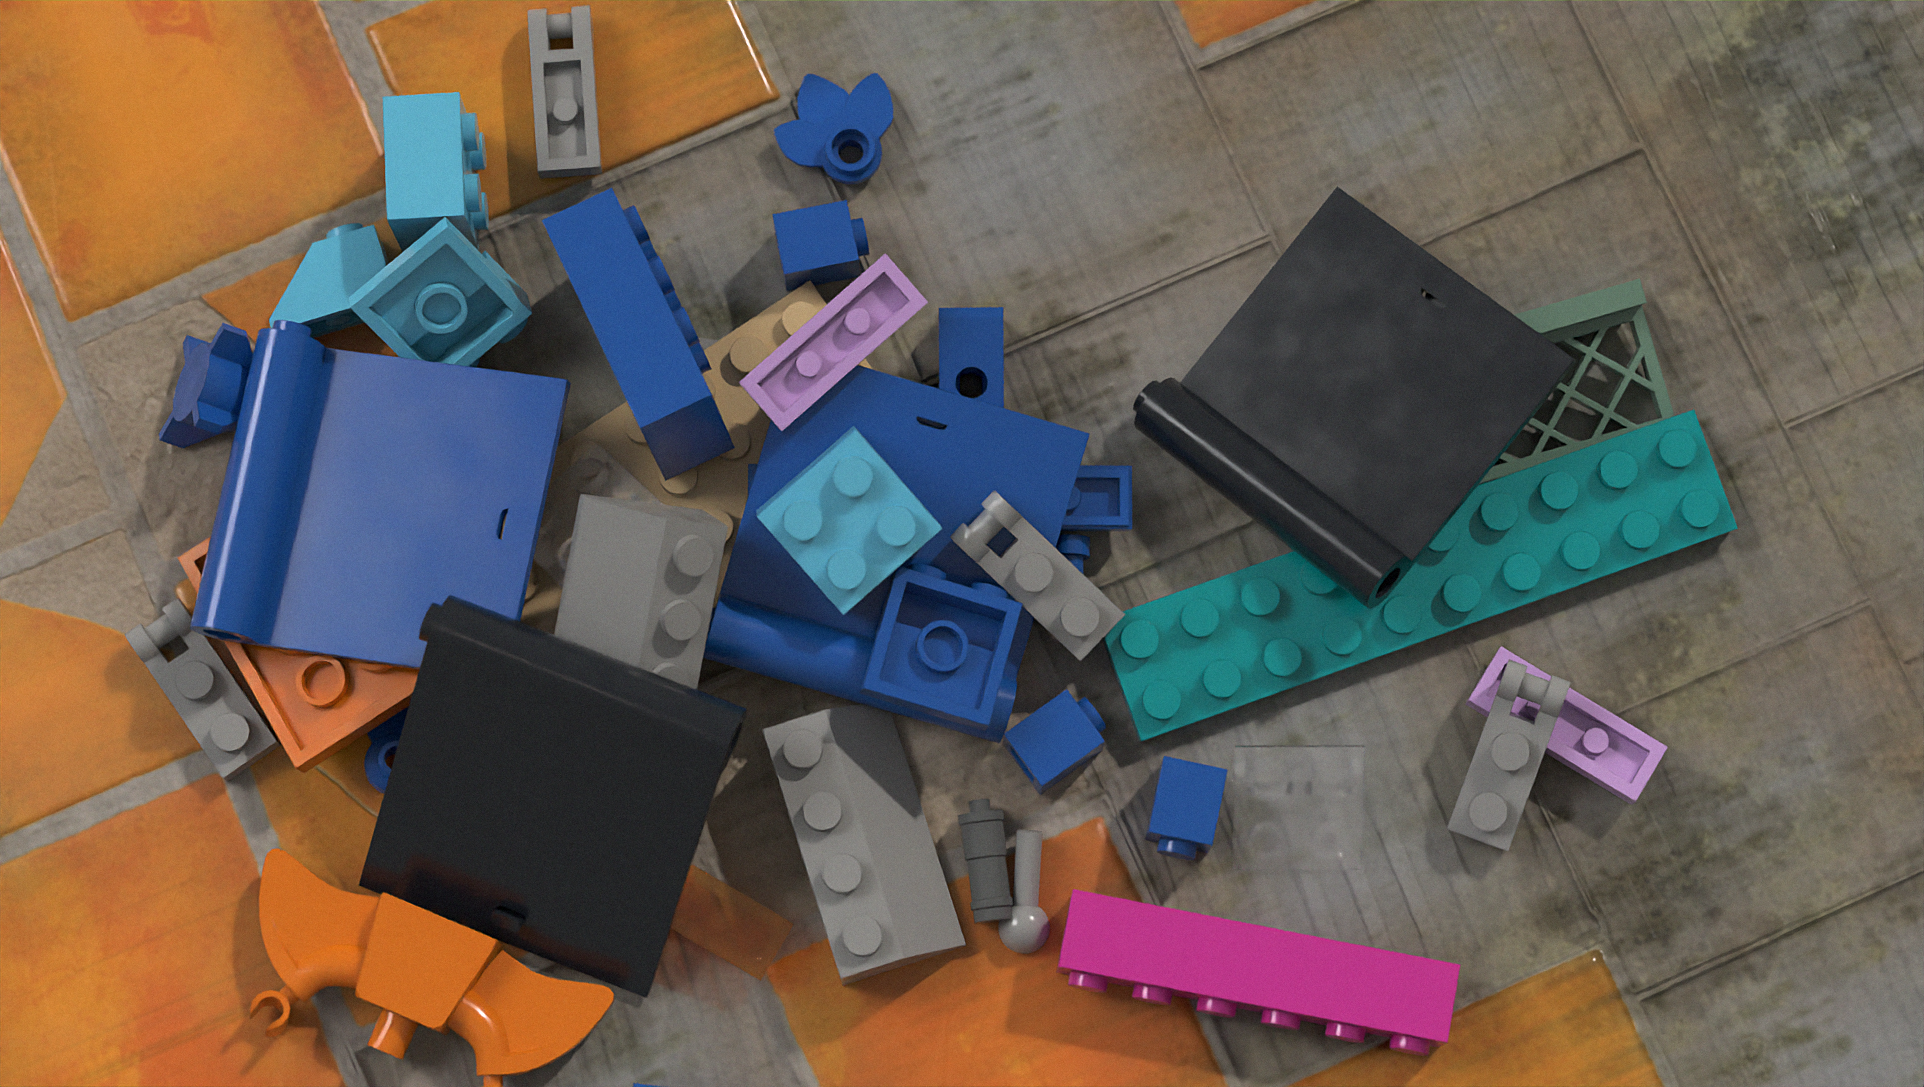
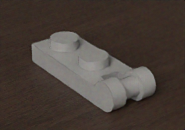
[528,5,602,179]
[950,490,1125,661]
[124,598,281,782]
[1447,660,1571,851]

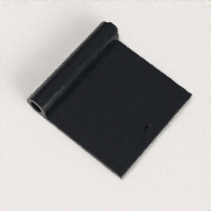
[1133,186,1576,609]
[358,595,747,998]

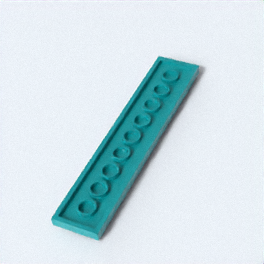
[1102,409,1738,742]

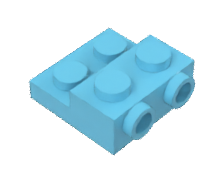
[349,217,532,367]

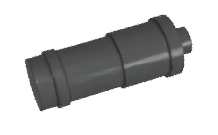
[958,799,1014,924]

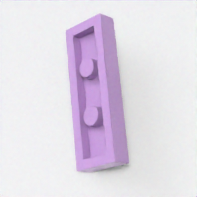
[738,253,928,431]
[1465,646,1668,805]

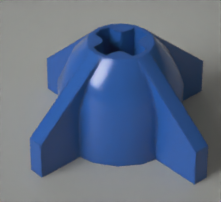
[159,323,253,448]

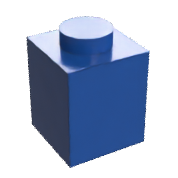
[772,200,870,291]
[1003,689,1106,795]
[1145,756,1228,860]

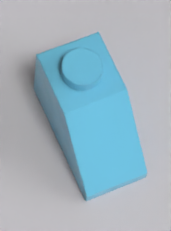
[269,223,389,338]

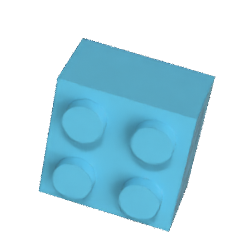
[382,92,489,252]
[756,426,942,615]

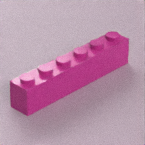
[1056,889,1460,1056]

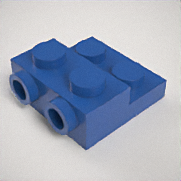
[860,564,1022,731]

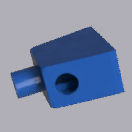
[938,307,1004,408]

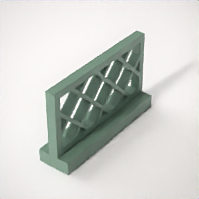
[1479,278,1675,484]

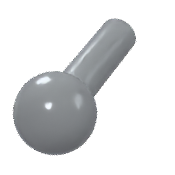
[998,830,1050,954]

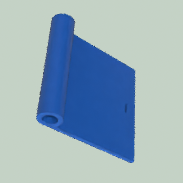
[190,320,571,670]
[703,365,1090,743]

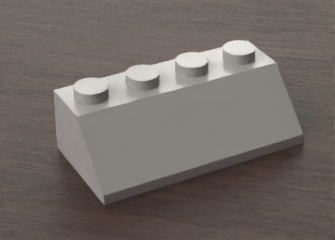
[554,494,728,689]
[762,704,966,985]

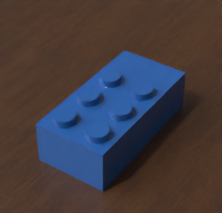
[542,188,735,481]

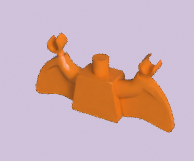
[249,848,614,1087]

